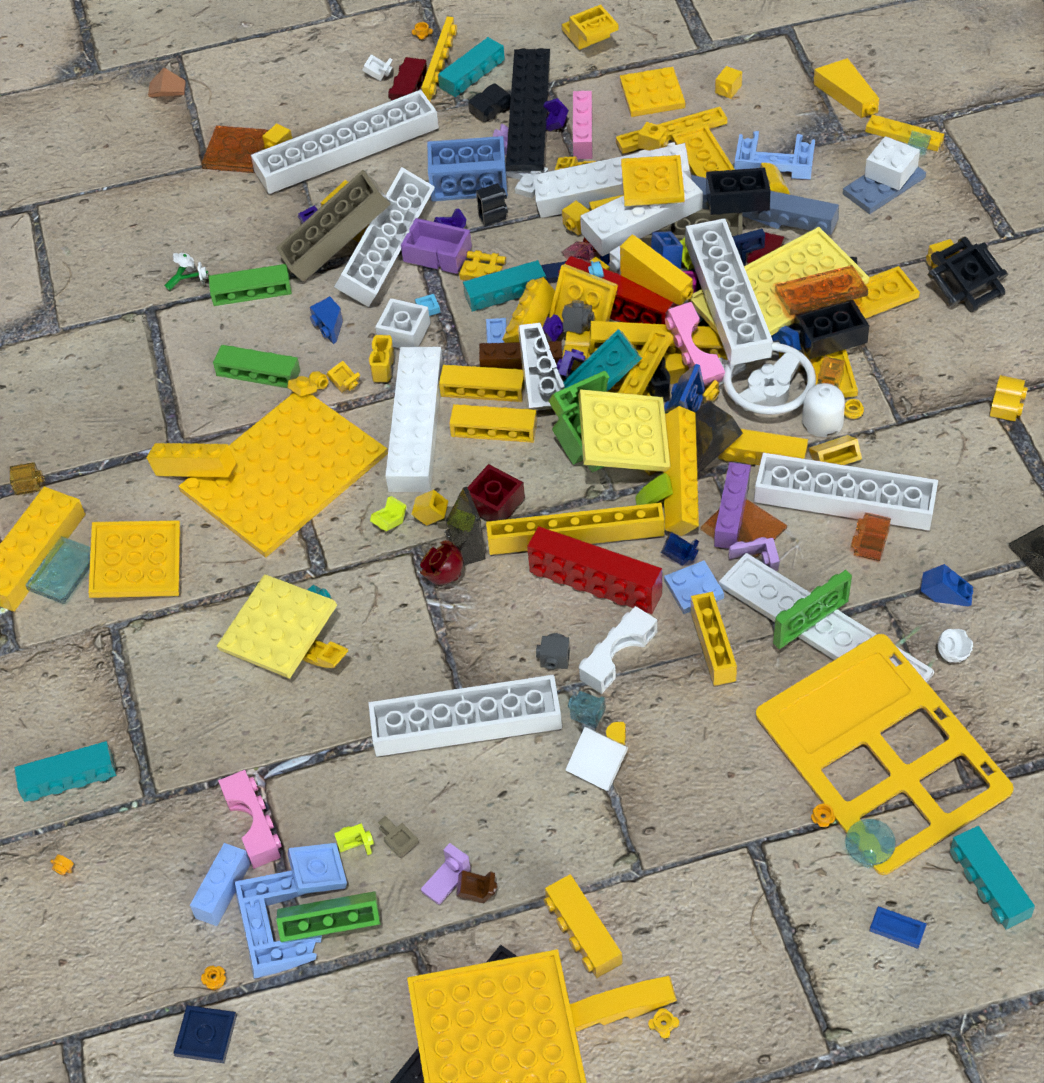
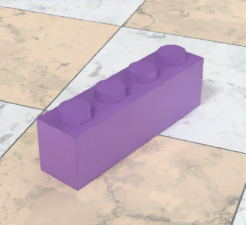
[714,462,751,549]

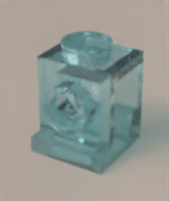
[568,691,606,728]

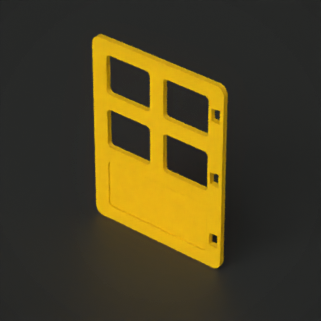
[756,634,1014,875]

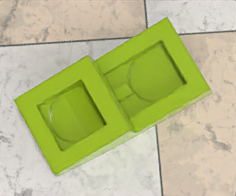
[635,473,673,505]

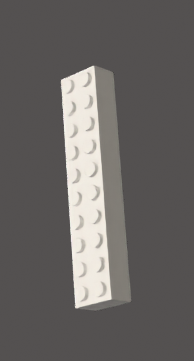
[251,90,439,194]

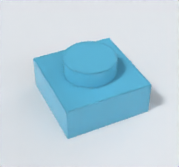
[415,294,440,316]

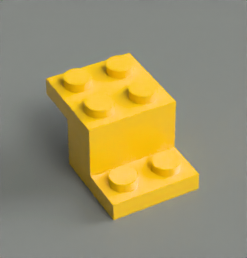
[561,4,619,50]

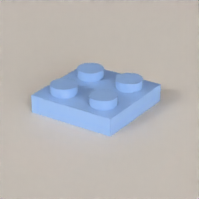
[664,561,724,614]
[288,843,347,894]

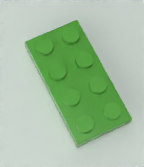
[773,570,852,649]

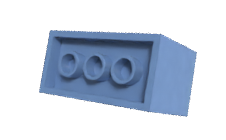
[427,136,508,201]

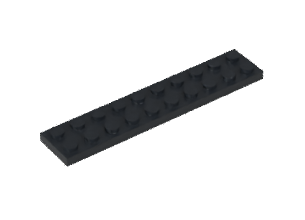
[506,48,551,171]

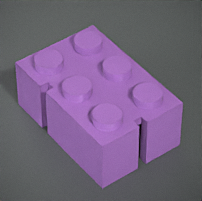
[401,218,472,274]

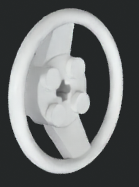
[723,343,816,415]

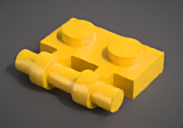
[459,250,506,281]

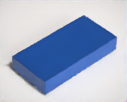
[870,906,927,949]

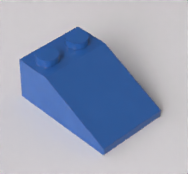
[664,364,705,417]

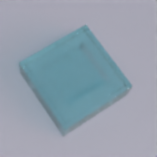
[908,131,931,155]

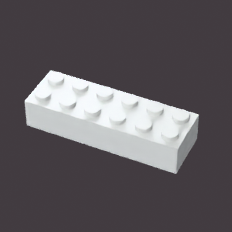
[580,170,703,256]

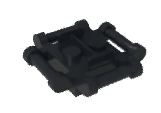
[927,237,1008,312]

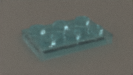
[25,536,91,604]

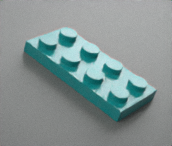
[563,329,642,391]

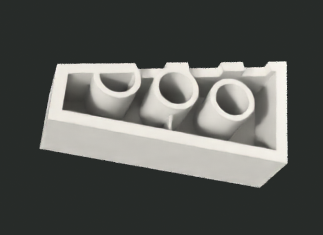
[518,323,565,411]

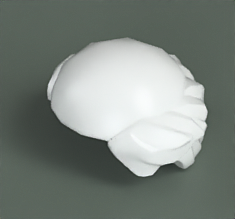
[937,629,973,663]

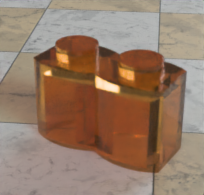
[851,512,891,561]

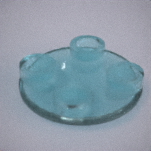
[845,819,896,868]

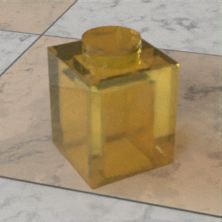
[817,356,845,388]
[10,462,44,495]

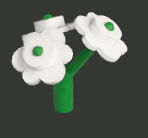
[164,253,209,291]

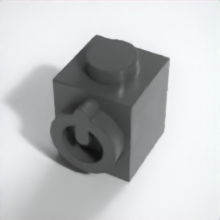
[562,300,595,333]
[536,633,570,670]

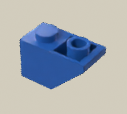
[310,296,343,344]
[921,564,973,607]

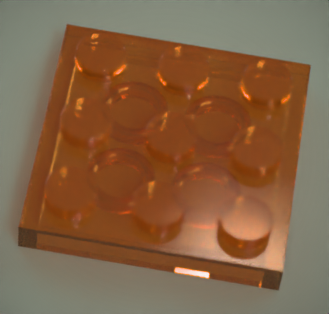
[201,125,268,173]

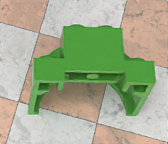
[549,371,610,473]

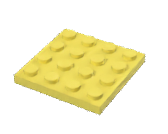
[578,389,670,472]
[217,574,337,679]

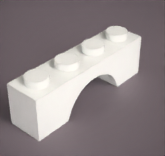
[579,606,657,694]

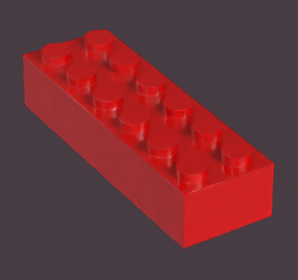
[559,256,677,325]
[527,526,662,615]

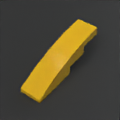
[570,976,677,1032]

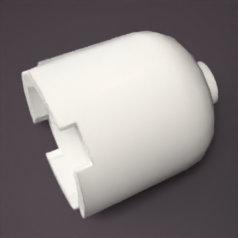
[801,383,845,437]

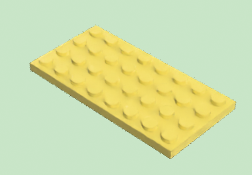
[688,227,869,335]

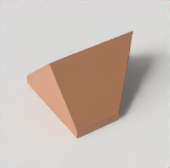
[148,68,186,97]

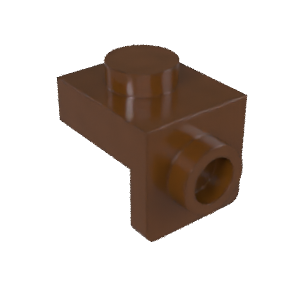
[456,870,497,904]

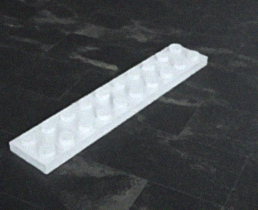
[719,553,934,682]

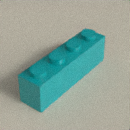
[438,37,505,97]
[463,260,546,312]
[14,741,117,802]
[950,825,1035,930]

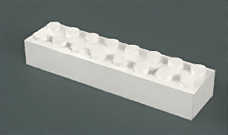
[534,143,692,218]
[334,167,435,307]
[685,219,773,366]
[386,347,443,492]
[754,453,938,531]
[368,675,562,757]

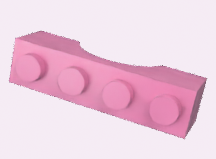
[573,91,592,159]
[665,302,725,387]
[218,770,282,869]

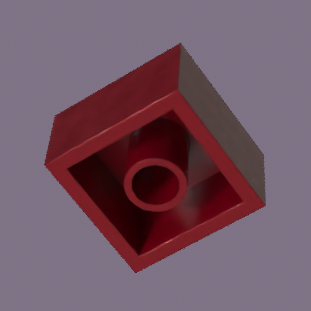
[463,464,525,521]

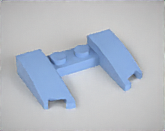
[734,131,815,180]
[235,871,322,979]

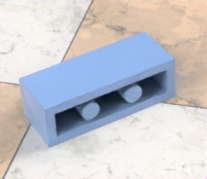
[190,843,251,926]

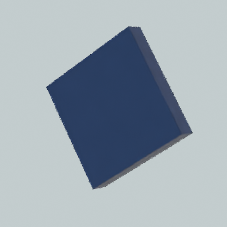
[173,1005,237,1064]

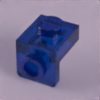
[660,532,699,566]

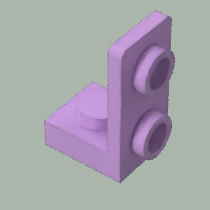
[728,537,780,571]
[421,843,471,905]

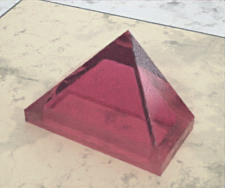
[561,241,594,261]

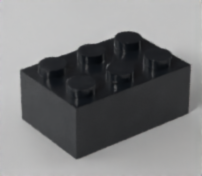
[706,167,771,215]
[794,298,870,359]

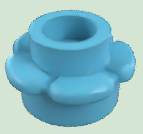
[588,261,604,278]

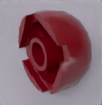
[420,540,464,585]

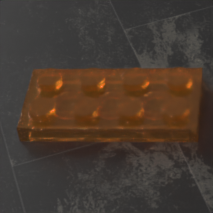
[775,265,868,315]

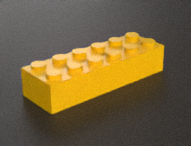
[0,486,86,612]

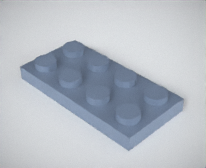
[842,167,926,214]

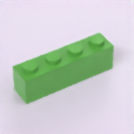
[209,264,292,306]
[213,345,300,388]
[276,891,380,942]

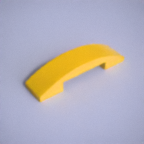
[302,639,348,668]

